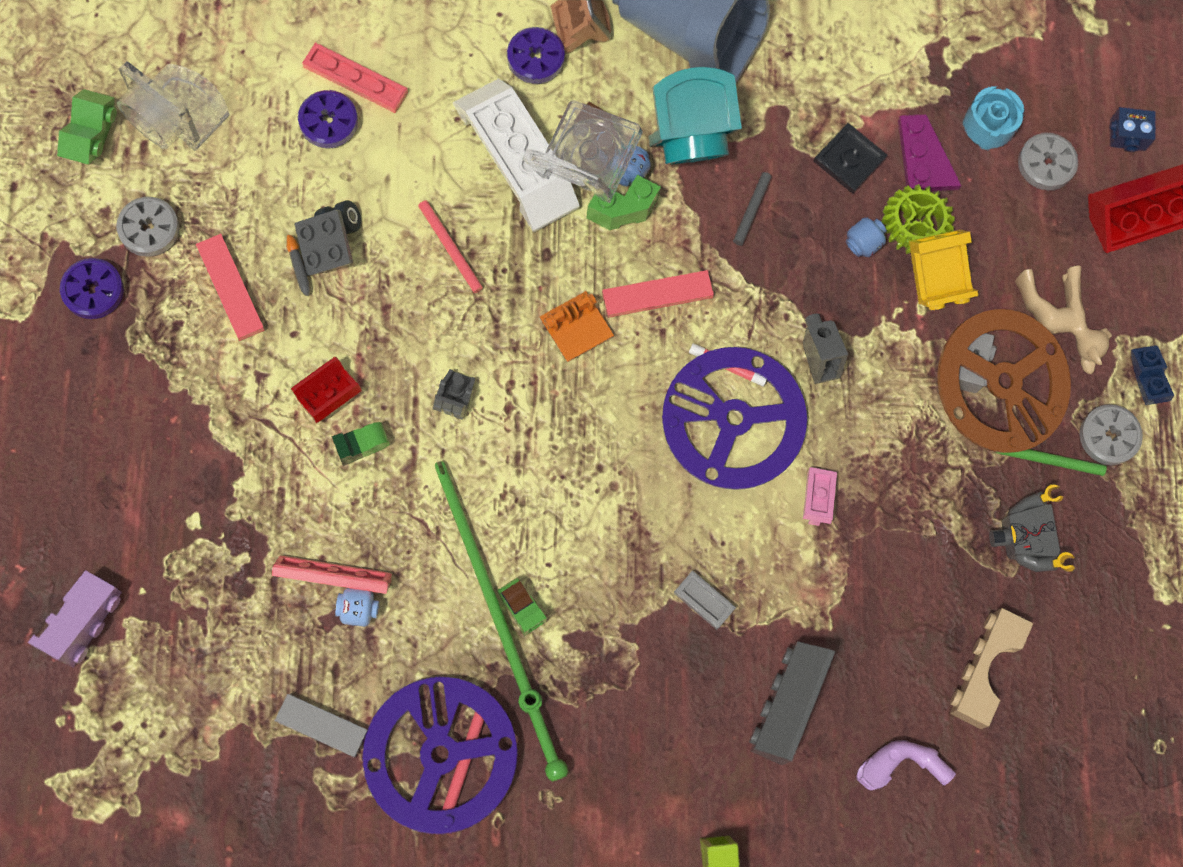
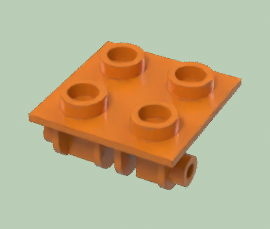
[539,291,614,362]

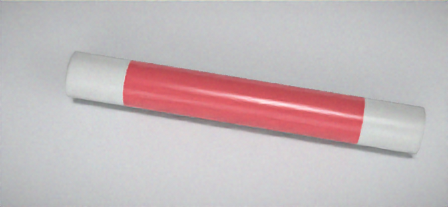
[689,343,766,387]

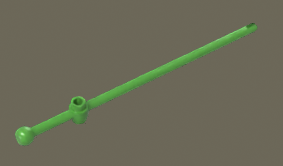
[435,461,568,782]

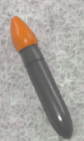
[286,235,310,296]

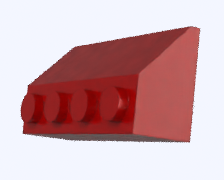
[1088,164,1183,253]

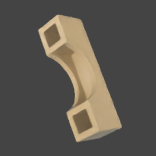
[950,608,1033,729]

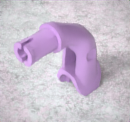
[857,740,956,790]

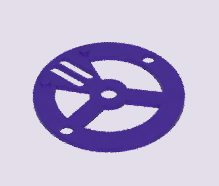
[662,347,807,490]
[363,677,517,834]

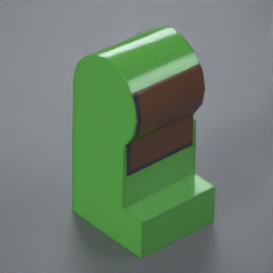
[497,578,547,637]

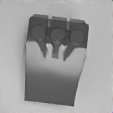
[432,369,475,420]

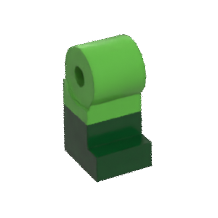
[332,422,390,466]

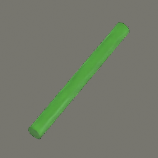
[995,449,1107,476]

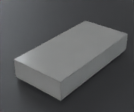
[674,570,736,630]

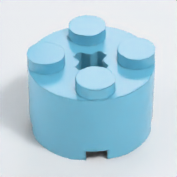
[963,87,1024,150]

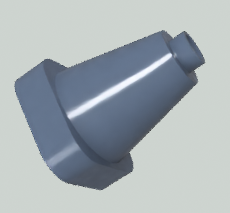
[612,0,770,83]

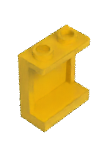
[909,230,978,310]

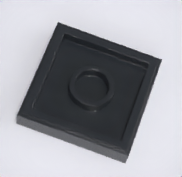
[813,123,888,194]

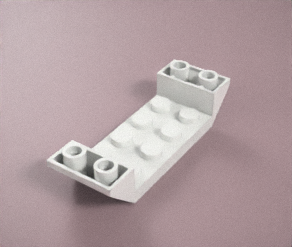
[453,78,580,233]

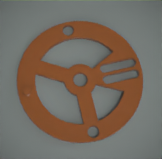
[937,309,1071,453]

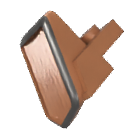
[551,0,611,53]

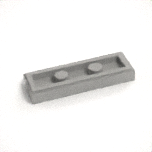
[275,694,368,758]

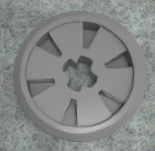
[1018,133,1078,190]
[116,197,179,257]
[1079,405,1143,465]

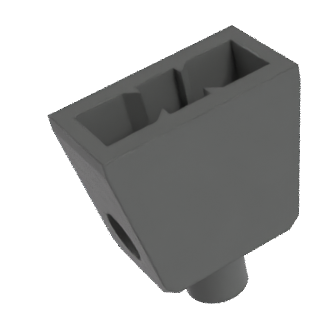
[803,314,848,384]

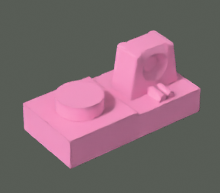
[803,467,837,526]

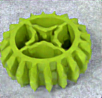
[882,184,955,255]

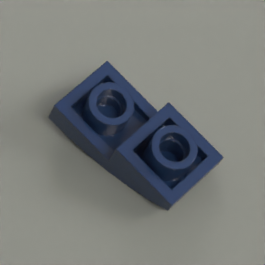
[1131,345,1174,405]

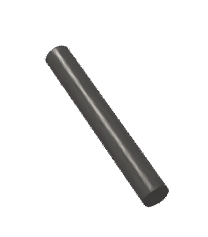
[733,172,772,246]

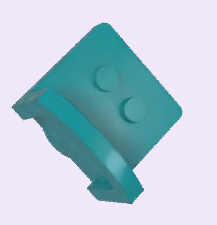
[648,67,742,165]

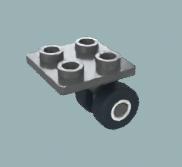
[294,200,361,276]

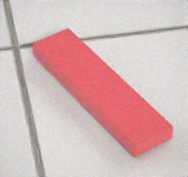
[302,42,408,113]
[196,234,265,341]
[602,270,714,318]
[272,555,392,594]

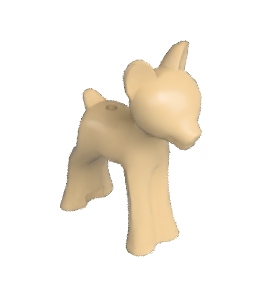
[1015,266,1112,374]

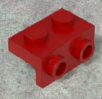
[291,357,362,423]

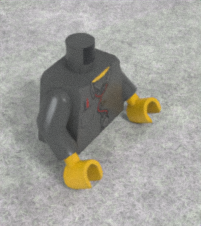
[989,485,1075,572]

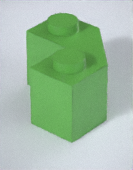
[57,89,117,165]
[586,175,661,230]

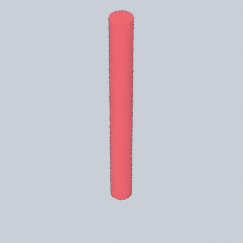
[418,200,483,293]
[442,712,484,811]

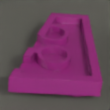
[898,115,961,191]

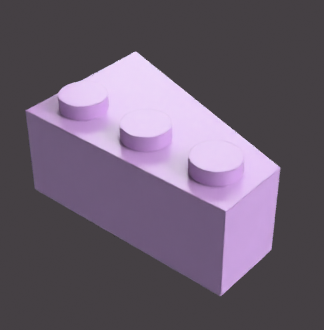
[28,570,122,668]

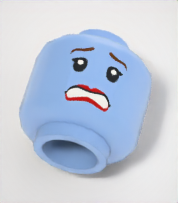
[335,588,379,627]

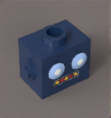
[1109,107,1156,152]

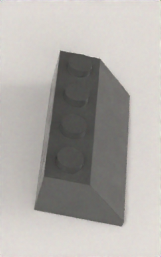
[749,642,835,765]

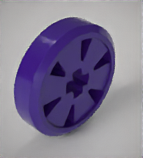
[507,27,565,84]
[298,90,358,148]
[60,258,124,319]

